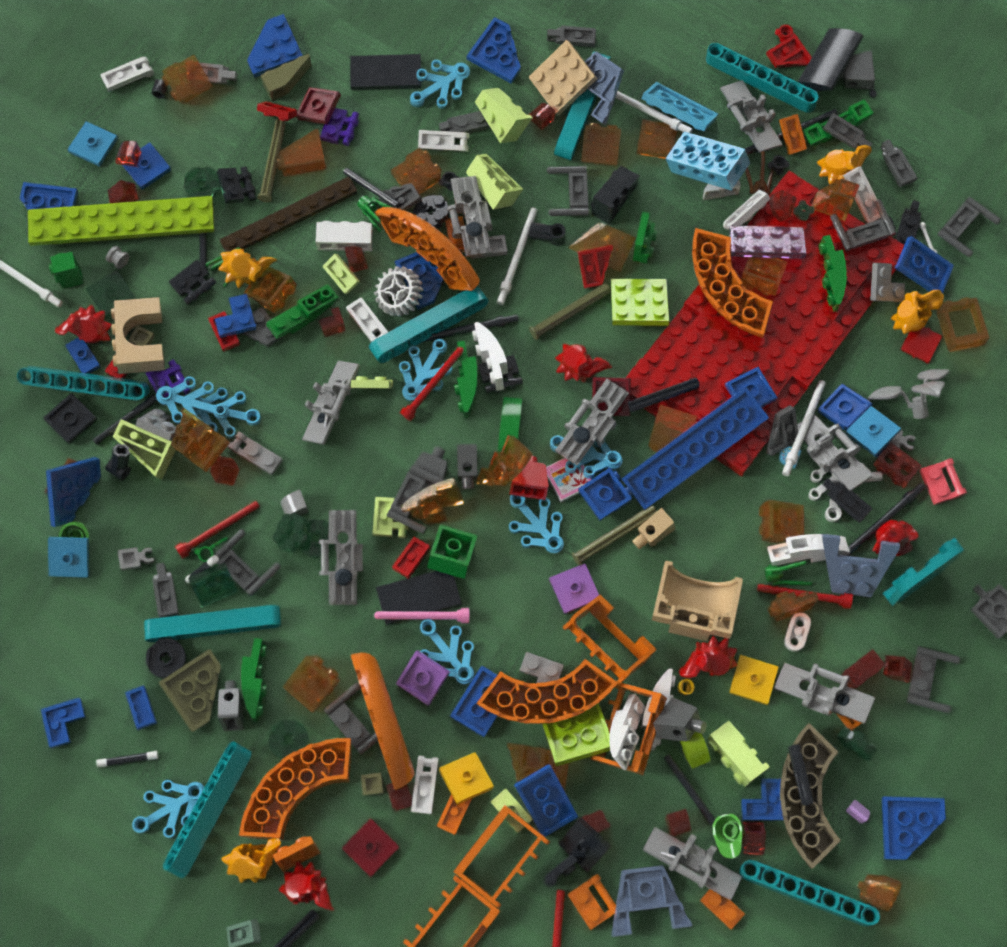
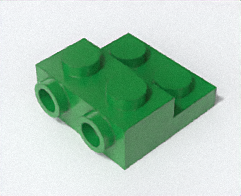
[632,212,658,264]

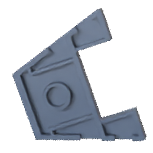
[585,52,624,125]
[822,534,900,597]
[612,865,692,937]

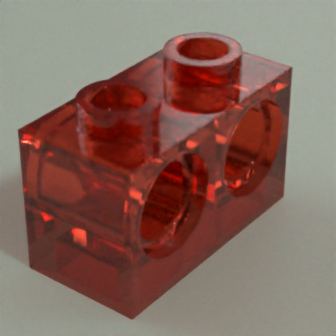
[873,442,922,488]
[841,649,886,689]

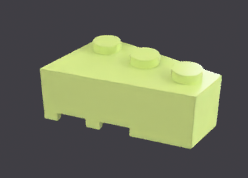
[475,88,533,143]
[466,154,523,210]
[113,419,178,480]
[708,721,770,787]

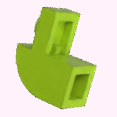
[680,732,711,769]

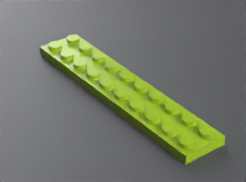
[28,196,215,246]

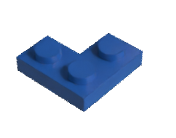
[215,294,256,338]
[41,697,86,749]
[741,779,784,821]

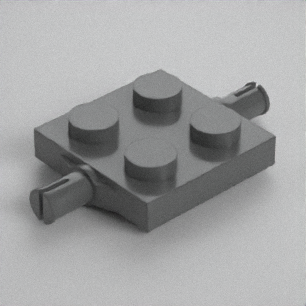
[970,583,1007,639]

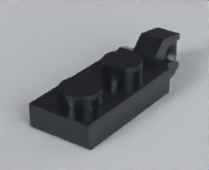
[895,200,921,245]
[822,478,872,523]

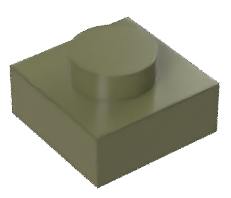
[128,325,155,346]
[361,772,384,796]

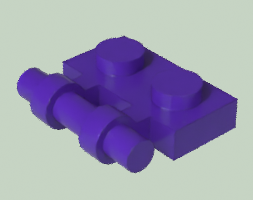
[320,108,360,146]
[145,360,191,406]

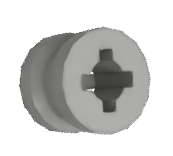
[106,246,129,269]

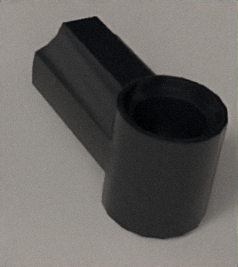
[529,222,566,246]
[105,444,131,481]

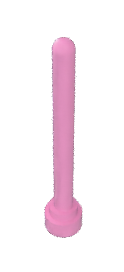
[374,608,469,624]

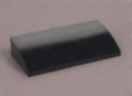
[798,28,864,91]

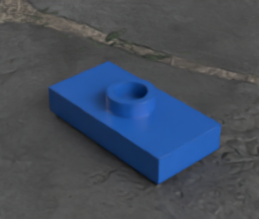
[65,337,101,374]
[125,685,157,731]

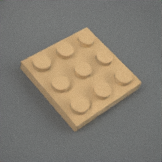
[529,40,598,116]

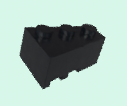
[591,165,640,225]

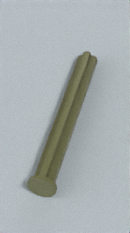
[257,119,286,202]
[529,283,611,340]
[571,505,657,566]

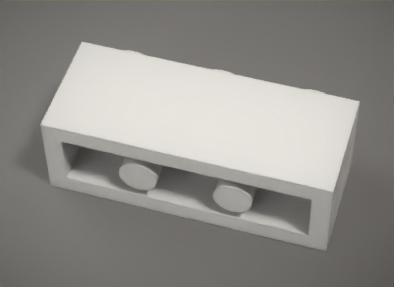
[316,221,373,251]

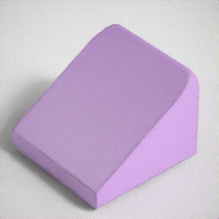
[846,800,870,824]

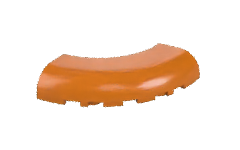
[375,207,480,291]
[692,228,773,338]
[351,652,414,790]
[476,659,618,724]
[239,738,352,841]

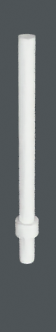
[615,91,693,133]
[497,208,538,305]
[0,260,63,308]
[782,380,826,476]

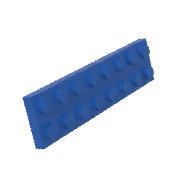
[621,387,769,510]

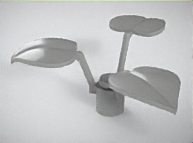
[868,369,949,419]

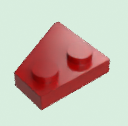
[766,34,812,68]
[577,244,613,288]

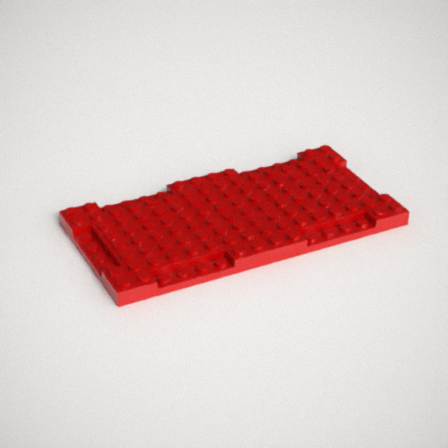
[625,170,904,477]

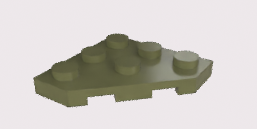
[159,649,221,733]

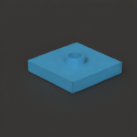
[67,121,118,167]
[846,406,901,457]
[48,537,89,578]

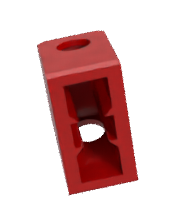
[509,456,549,500]

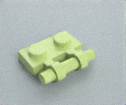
[351,376,393,389]
[372,497,408,538]

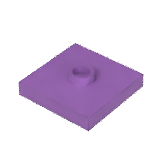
[549,563,599,615]
[396,650,450,706]

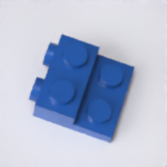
[578,468,632,521]

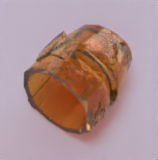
[857,874,903,912]

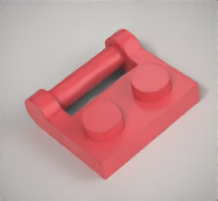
[919,458,967,505]

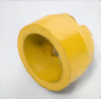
[677,679,695,696]

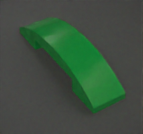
[802,99,874,146]
[496,397,522,471]

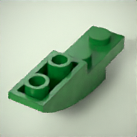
[819,235,847,312]
[266,284,339,339]
[454,341,478,419]
[241,638,267,722]

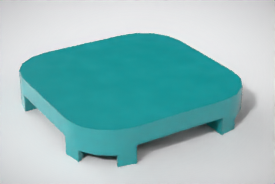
[883,537,965,607]

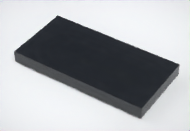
[350,54,421,90]
[376,571,462,625]

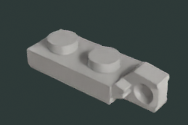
[187,62,238,84]

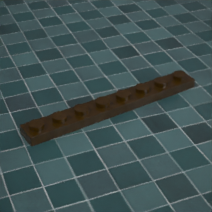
[219,176,358,252]

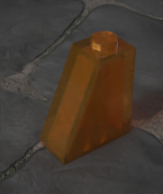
[277,129,326,177]
[811,179,860,221]

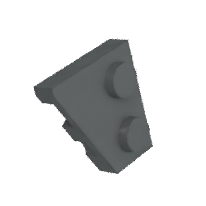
[379,183,422,211]
[243,307,283,347]
[767,406,798,456]

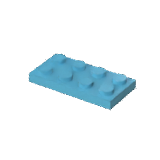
[641,82,718,131]

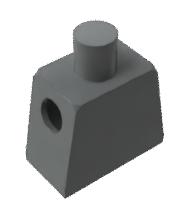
[839,50,875,90]
[457,444,478,490]
[406,447,448,496]
[218,680,244,731]
[653,697,707,742]

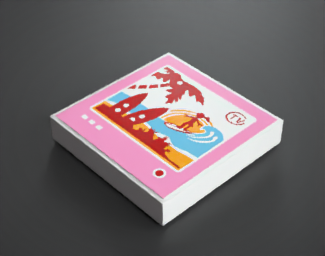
[546,458,592,503]

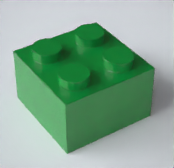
[427,524,477,579]

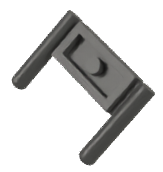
[547,166,589,216]
[937,196,1001,257]
[830,199,897,251]
[387,465,449,534]
[216,529,281,597]
[906,646,961,713]
[324,683,378,755]

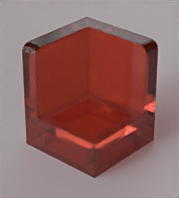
[319,307,346,337]
[210,455,240,486]
[386,783,412,811]
[582,810,611,833]

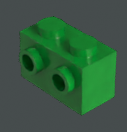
[49,252,84,289]

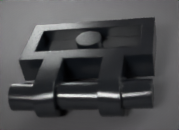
[217,166,256,204]
[168,259,217,305]
[478,355,523,394]
[544,854,577,887]

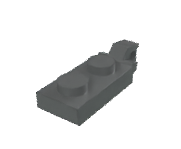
[547,25,596,47]
[439,111,490,133]
[823,113,872,149]
[881,139,917,188]
[152,563,179,618]

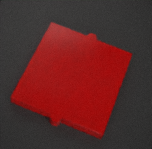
[900,327,942,363]

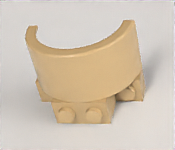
[652,561,743,641]

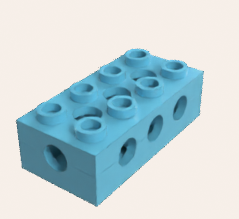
[666,132,750,191]

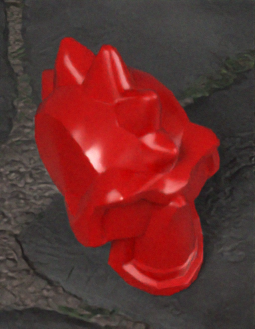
[55,305,112,344]
[555,344,612,382]
[872,520,919,556]
[678,636,737,678]
[279,861,334,911]

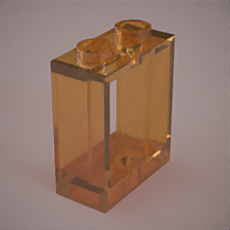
[937,297,990,352]

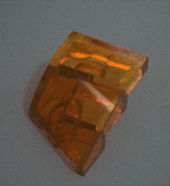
[568,222,635,272]
[648,405,697,452]
[171,408,230,472]
[476,435,533,486]
[401,478,464,525]
[507,743,569,791]

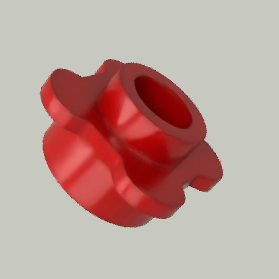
[775,25,795,42]

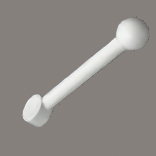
[919,222,937,253]

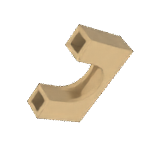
[111,297,165,374]

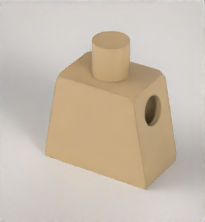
[632,508,675,550]

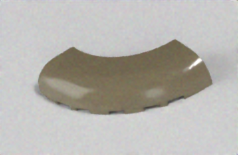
[780,723,841,869]

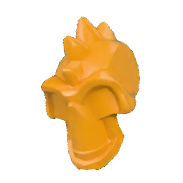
[817,145,872,185]
[219,248,277,288]
[891,289,944,334]
[221,838,281,883]

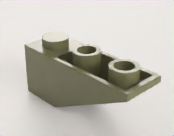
[261,54,312,101]

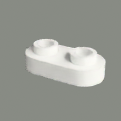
[784,613,811,652]

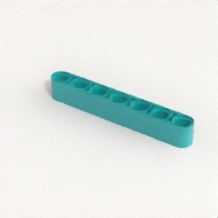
[706,43,818,113]
[554,51,611,160]
[369,286,489,363]
[17,366,150,400]
[144,605,281,642]
[163,741,251,878]
[739,860,880,927]

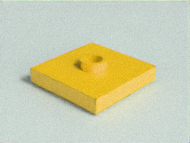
[729,655,778,705]
[439,752,494,805]

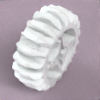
[374,266,424,317]

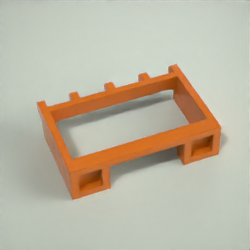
[562,595,657,684]
[590,683,667,775]
[453,805,550,909]
[403,875,500,947]

